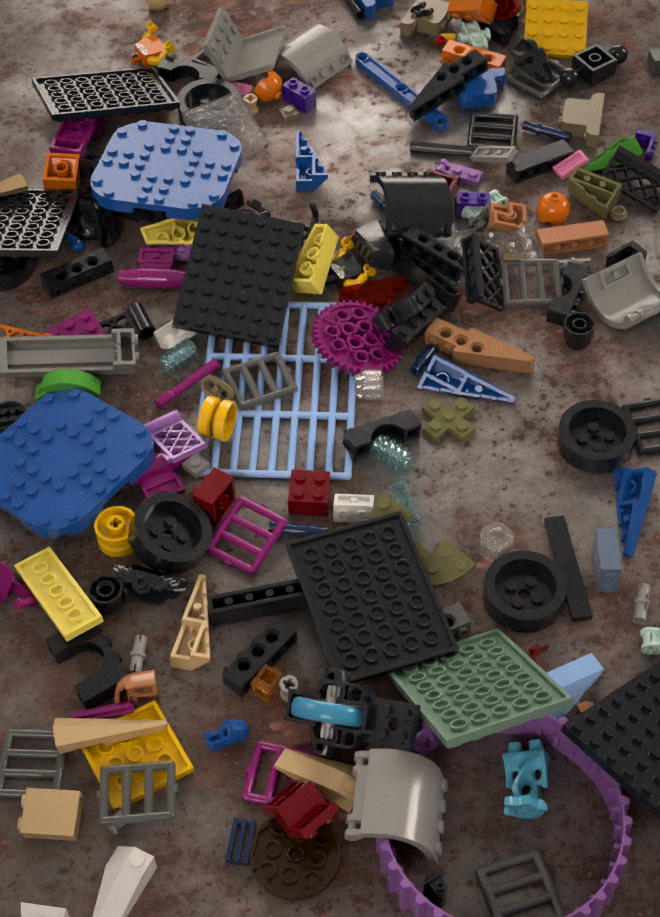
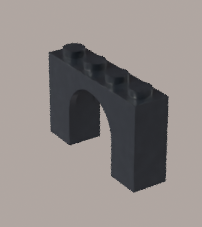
[45,624,131,710]

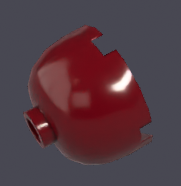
[494,0,522,20]

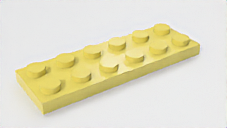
[14,546,104,642]

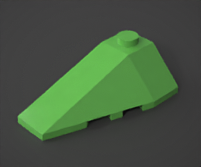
[581,136,643,172]

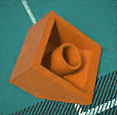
[42,152,80,189]

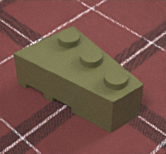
[568,167,622,221]

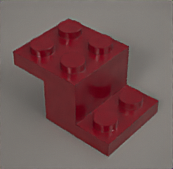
[262,780,340,839]

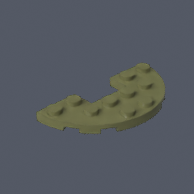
[370,490,477,587]

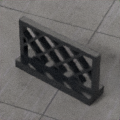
[601,145,660,214]
[461,233,505,312]

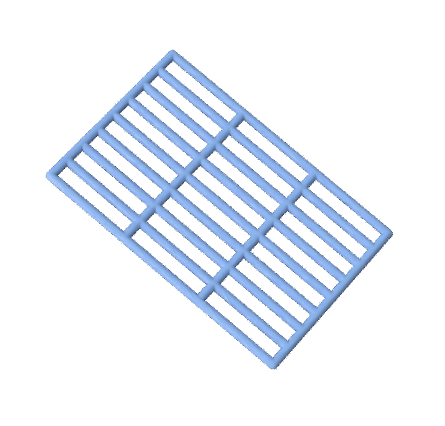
[193,302,357,480]

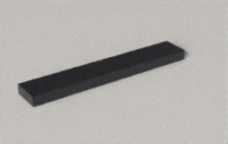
[544,515,593,622]

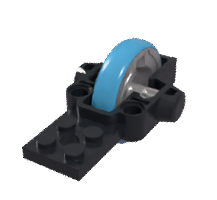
[284,668,421,757]

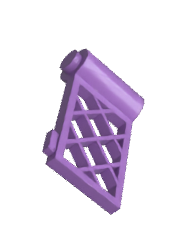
[144,409,207,464]

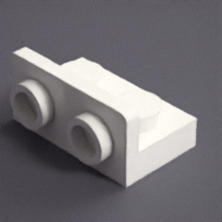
[154,320,197,350]
[333,494,374,523]

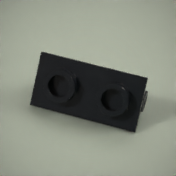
[423,870,447,908]

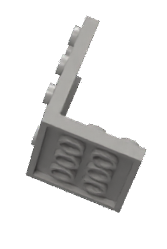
[202,7,287,82]

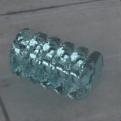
[158,338,199,373]
[371,435,415,471]

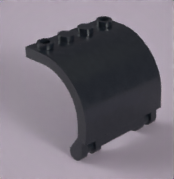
[370,172,453,239]

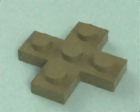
[422,397,476,442]

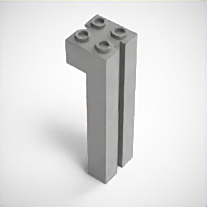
[0,328,139,378]

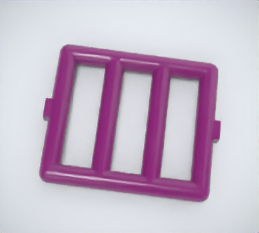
[206,496,288,575]
[241,741,328,805]

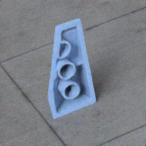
[547,653,604,720]

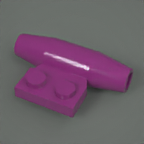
[118,248,185,289]
[122,451,190,499]

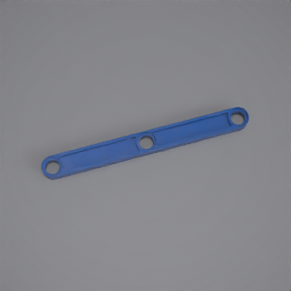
[355,52,449,131]

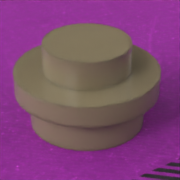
[610,205,627,221]

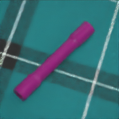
[154,359,220,409]

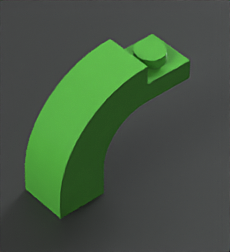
[35,369,101,401]

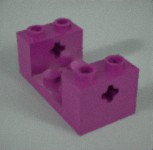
[49,116,105,157]

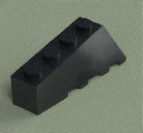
[351,218,395,271]

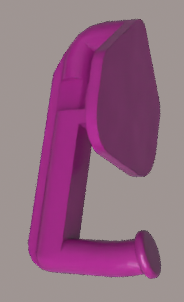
[0,561,39,610]

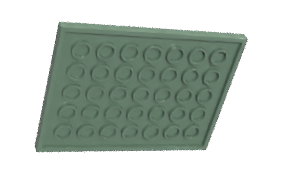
[386,628,574,749]

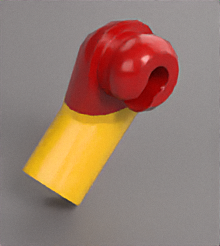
[436,33,456,46]

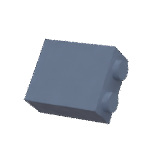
[592,528,622,593]

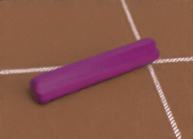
[71,701,134,719]

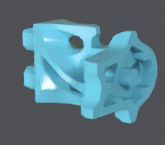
[502,739,550,819]

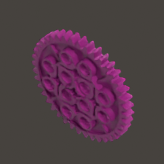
[311,300,404,379]

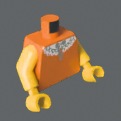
[130,21,175,67]

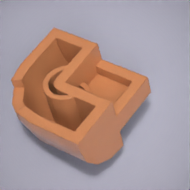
[487,201,526,233]
[115,669,159,709]

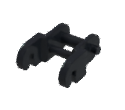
[410,1,434,18]

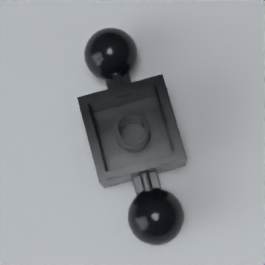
[559,44,628,88]

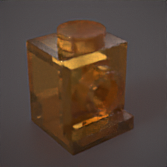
[251,664,283,703]

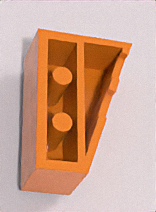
[447,0,498,23]

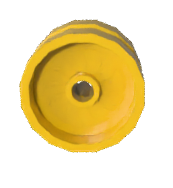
[197,396,237,442]
[94,506,135,557]

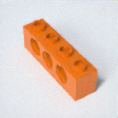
[441,39,507,69]

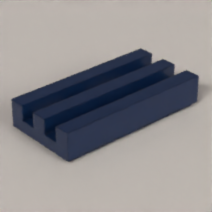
[225,817,257,866]

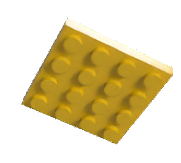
[524,0,588,58]
[81,700,194,812]

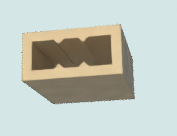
[18,788,84,841]

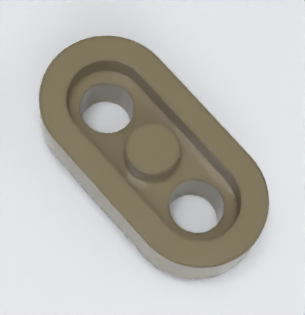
[201,376,234,402]

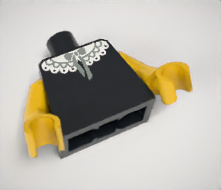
[325,237,376,291]

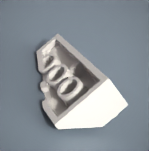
[93,846,157,917]

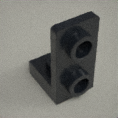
[605,240,647,268]

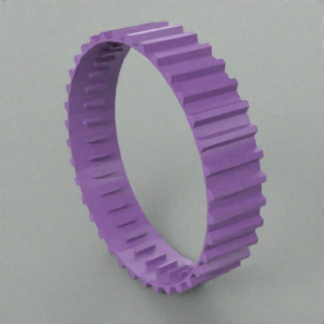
[376,714,633,917]

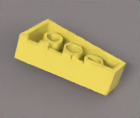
[292,224,339,294]

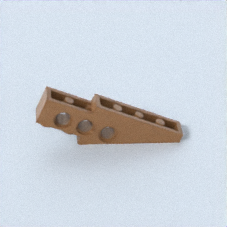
[425,318,535,374]

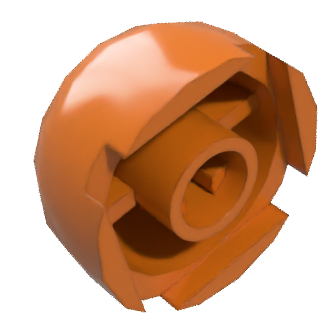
[253,70,283,102]
[536,192,570,225]

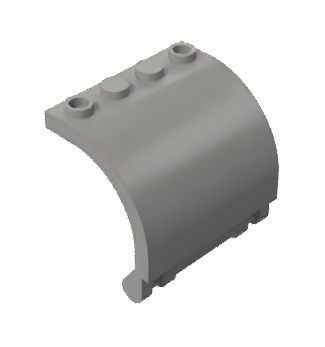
[277,24,353,89]
[582,252,660,329]
[344,749,448,864]

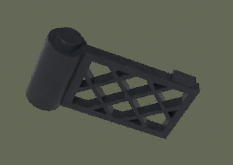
[100,303,156,339]

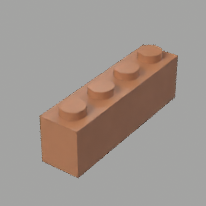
[535,220,609,256]

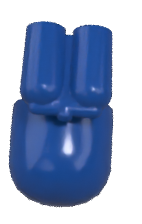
[203,719,249,751]

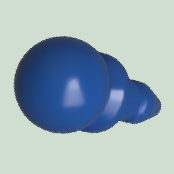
[66,230,85,253]

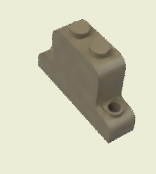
[400,0,452,36]
[558,93,605,148]

